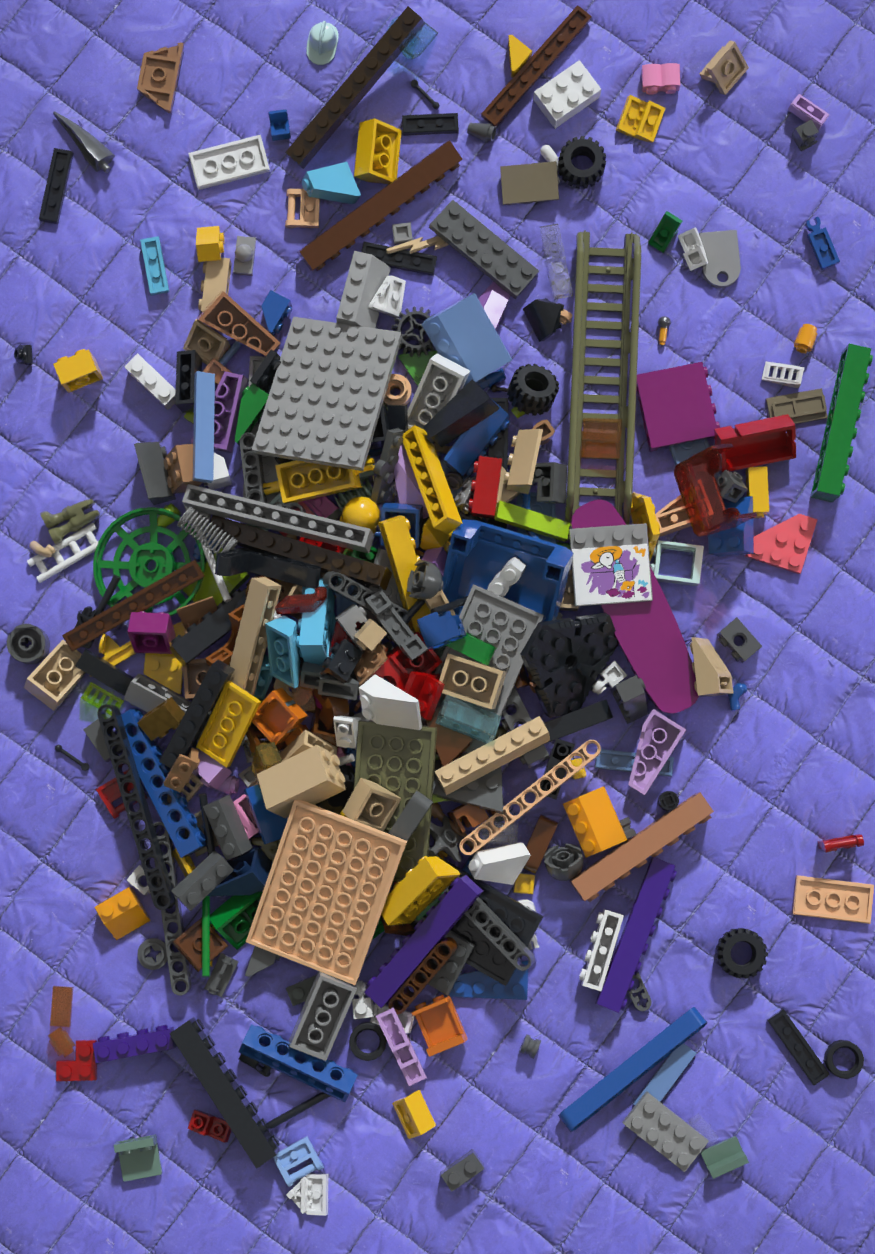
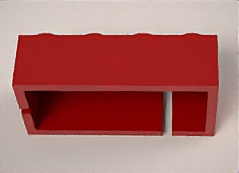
[714,414,796,473]

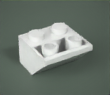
[203,453,232,490]

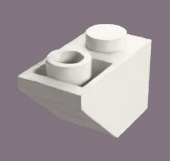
[333,716,360,749]

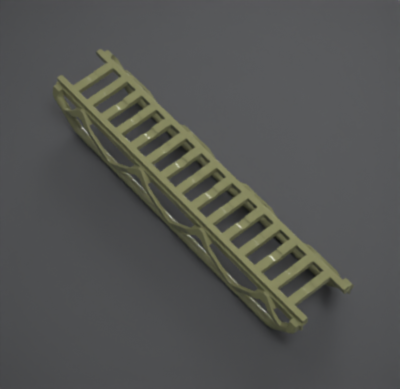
[565,230,641,525]

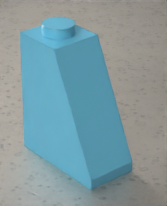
[302,162,361,204]

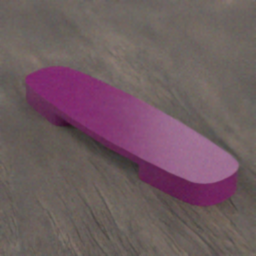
[570,499,699,714]

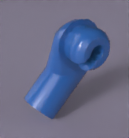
[728,683,747,711]

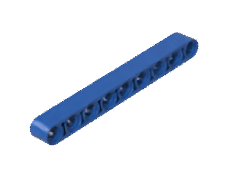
[558,1007,708,1132]

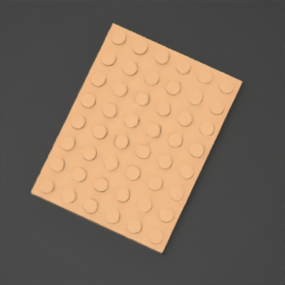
[246,800,407,985]

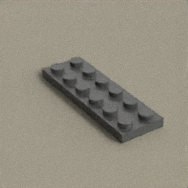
[428,200,539,299]

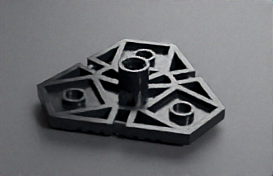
[520,613,619,718]

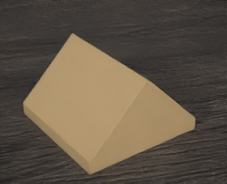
[183,319,231,365]

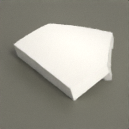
[286,1173,329,1216]

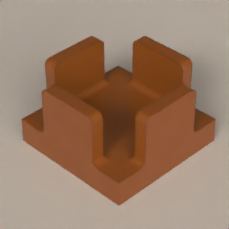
[447,804,496,833]

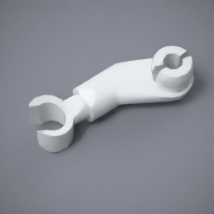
[540,145,560,184]

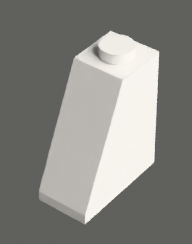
[468,842,531,885]

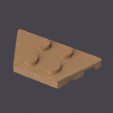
[137,42,184,113]

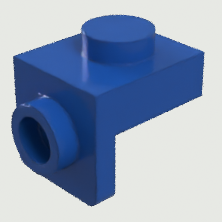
[268,109,291,141]

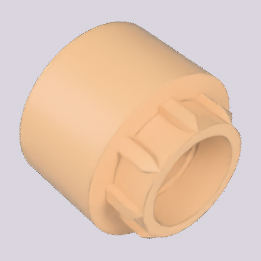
[383,374,412,407]

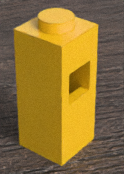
[745,466,769,518]

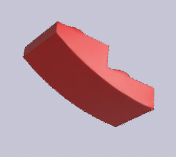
[188,1110,232,1143]

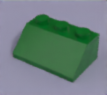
[210,891,263,950]

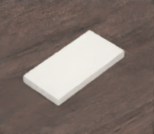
[188,135,270,190]

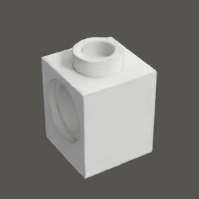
[127,865,158,895]

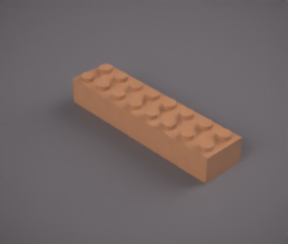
[569,792,714,902]

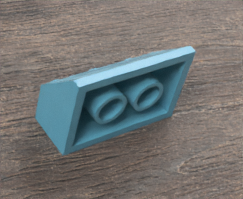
[265,616,301,689]

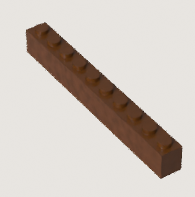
[297,140,462,271]

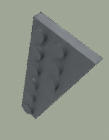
[433,759,503,814]

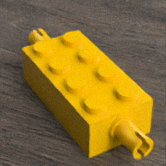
[263,458,375,504]

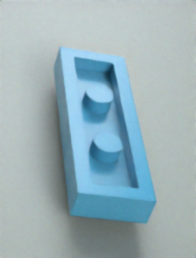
[140,236,170,296]

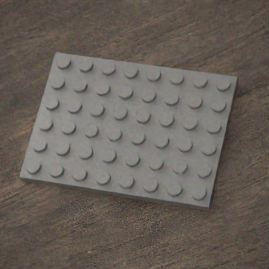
[252,317,402,471]

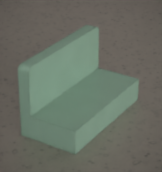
[701,1136,749,1179]

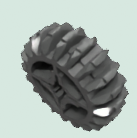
[392,306,435,357]

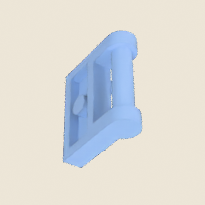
[273,1136,324,1187]

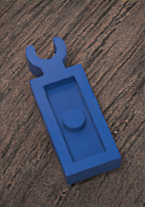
[805,217,840,270]

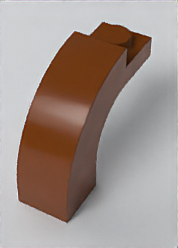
[205,604,244,667]

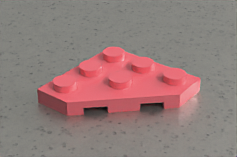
[745,514,818,574]

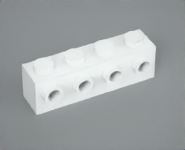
[579,909,624,991]

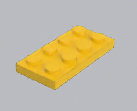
[196,681,261,768]

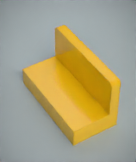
[392,1090,436,1139]

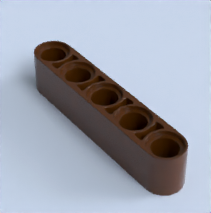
[388,937,457,1015]

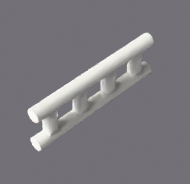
[27,523,99,583]

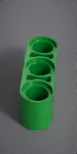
[446,633,497,666]

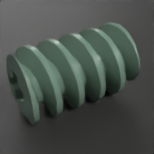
[333,478,373,512]

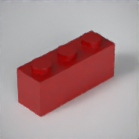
[468,456,502,519]

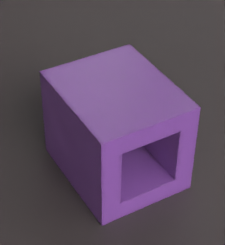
[421,547,447,577]

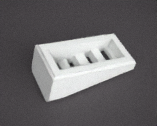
[761,361,804,388]

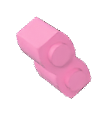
[641,63,680,95]

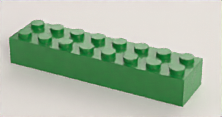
[810,343,873,502]

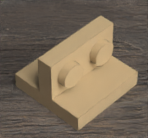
[699,40,749,95]

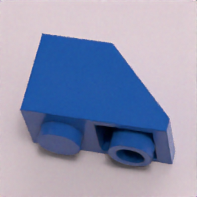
[261,290,292,336]

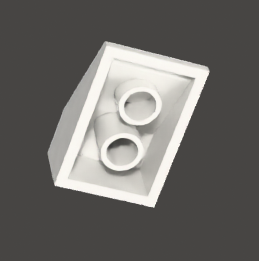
[359,674,422,730]

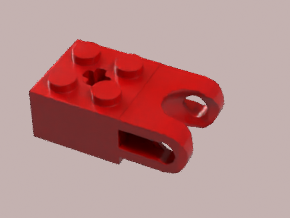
[368,632,442,691]

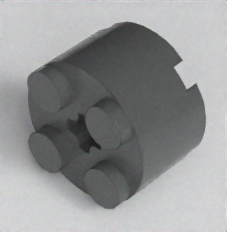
[7,624,50,664]

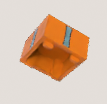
[252,687,308,746]

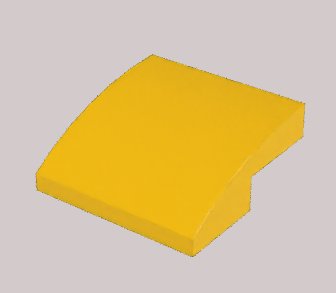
[616,95,665,143]

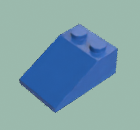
[708,496,754,557]

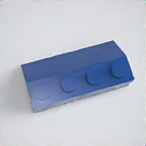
[443,399,510,479]

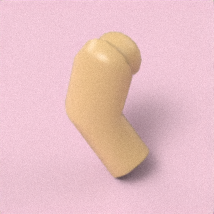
[29,541,56,558]

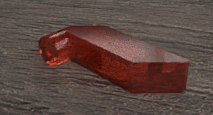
[275,587,327,614]

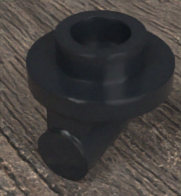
[14,344,33,365]

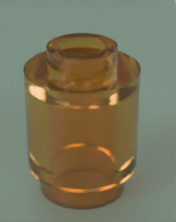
[48,1027,75,1058]

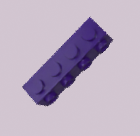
[93,1025,177,1063]

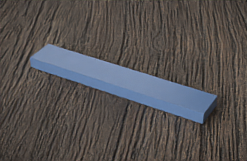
[193,371,215,483]

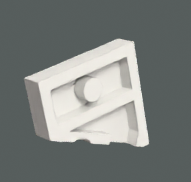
[368,275,406,318]

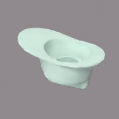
[307,21,338,65]

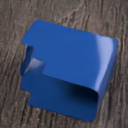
[417,611,467,650]

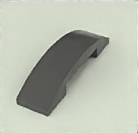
[365,589,428,661]

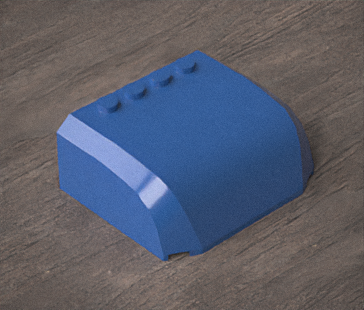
[442,520,574,622]

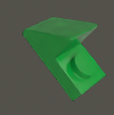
[648,211,683,253]

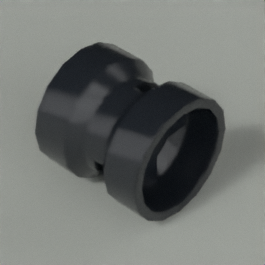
[658,791,679,811]

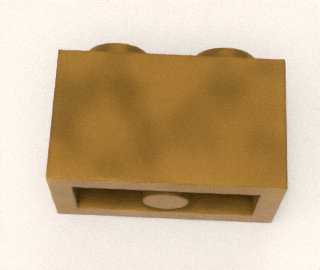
[137,697,185,741]

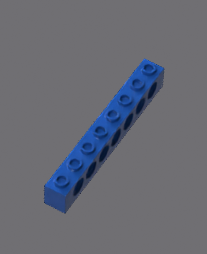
[114,709,207,858]

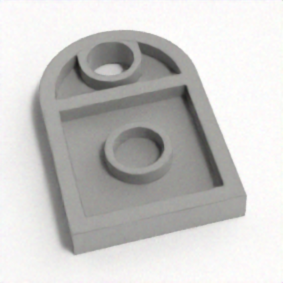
[699,230,741,288]

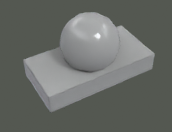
[233,236,256,276]

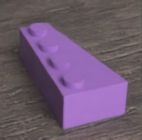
[190,372,248,453]

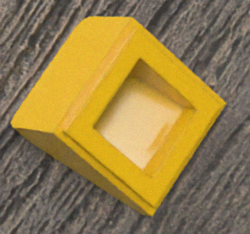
[571,758,586,780]

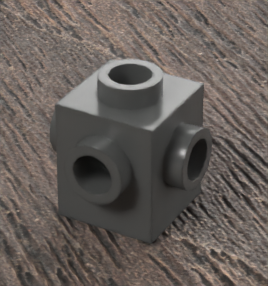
[714,470,748,503]

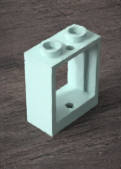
[650,540,704,586]

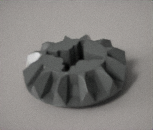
[137,938,168,970]

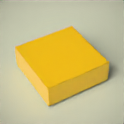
[514,873,535,894]

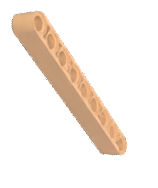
[459,740,601,855]

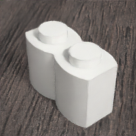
[487,556,526,597]

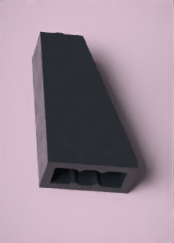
[423,379,500,447]

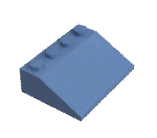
[422,293,512,387]

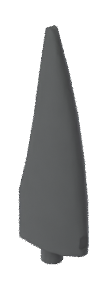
[53,112,115,173]

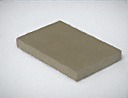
[500,161,559,205]

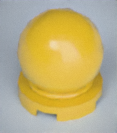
[339,496,380,535]

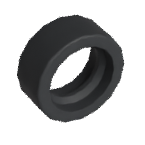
[349,1022,387,1061]
[824,1040,864,1079]

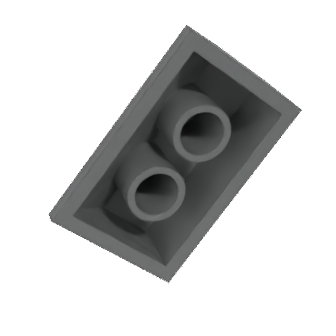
[134,442,176,505]

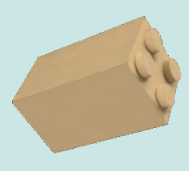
[257,745,346,818]

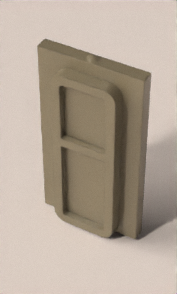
[766,388,828,424]

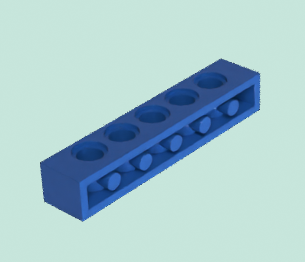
[239,1024,358,1102]

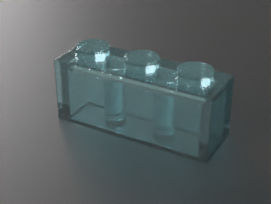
[435,695,502,743]

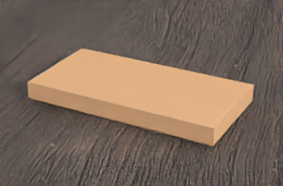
[792,875,874,924]

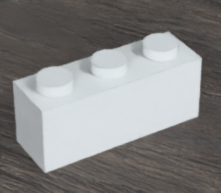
[124,353,176,410]

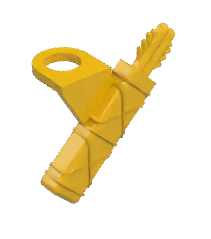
[89,634,136,677]

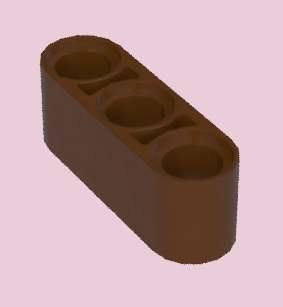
[523,815,558,874]

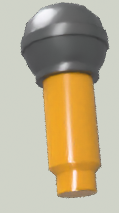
[658,316,671,345]

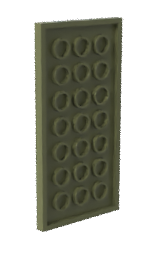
[354,720,437,882]

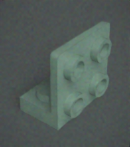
[114,1134,162,1181]

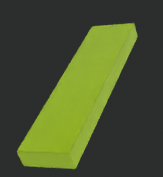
[495,501,570,542]

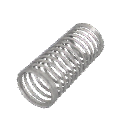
[177,506,238,553]

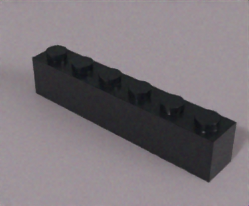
[169,583,249,667]
[159,659,235,769]

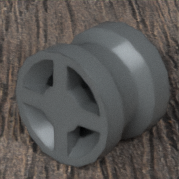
[519,1034,541,1059]

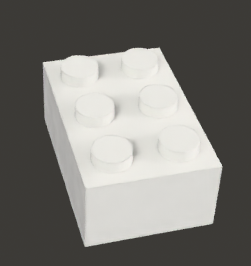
[533,60,602,129]

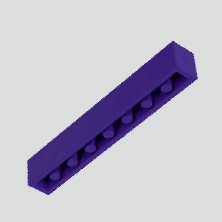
[595,857,677,1013]
[364,875,483,1008]

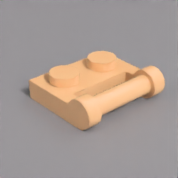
[285,189,320,228]

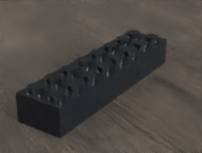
[169,1017,280,1169]

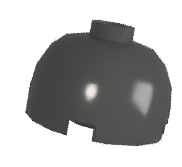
[407,560,443,600]
[544,844,583,881]

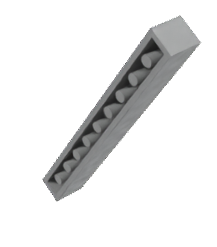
[182,484,375,554]

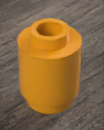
[794,324,818,354]

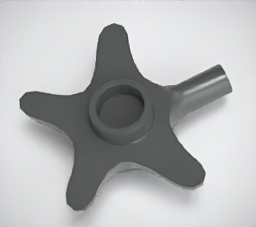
[428,815,468,862]

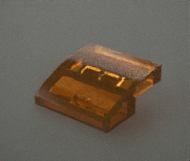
[581,418,622,458]

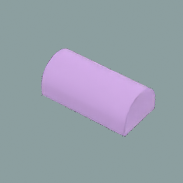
[788,94,830,131]

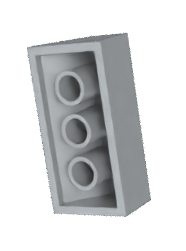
[336,251,391,328]

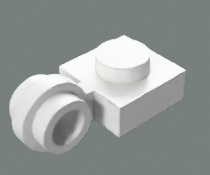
[592,661,627,695]
[352,980,375,1019]

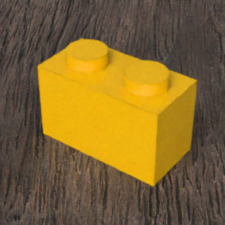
[196,226,225,262]

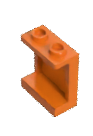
[411,994,468,1057]

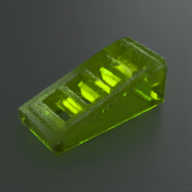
[80,682,124,716]

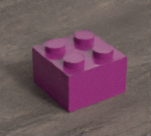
[127,611,176,654]

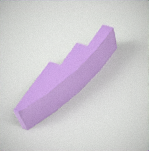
[376,1007,427,1086]

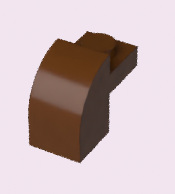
[313,689,349,731]

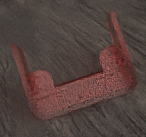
[674,444,757,537]

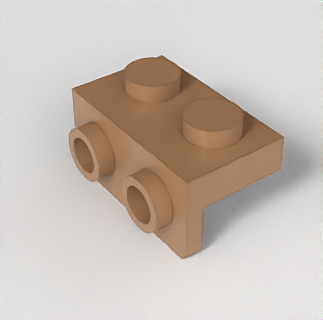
[164,748,200,793]

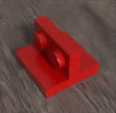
[404,671,445,720]

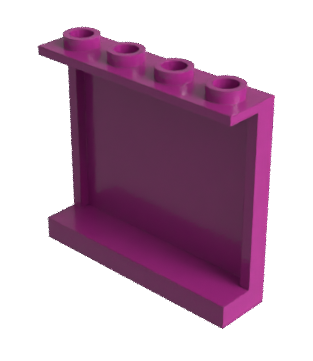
[636,362,720,452]

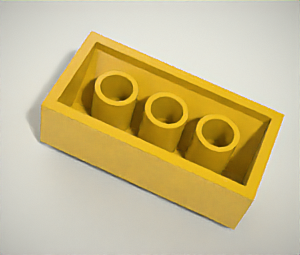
[381,856,460,926]

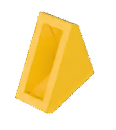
[508,35,532,78]

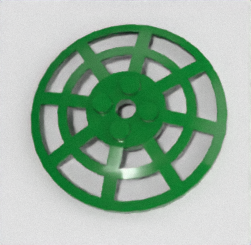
[93,507,206,617]

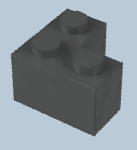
[532,462,567,504]

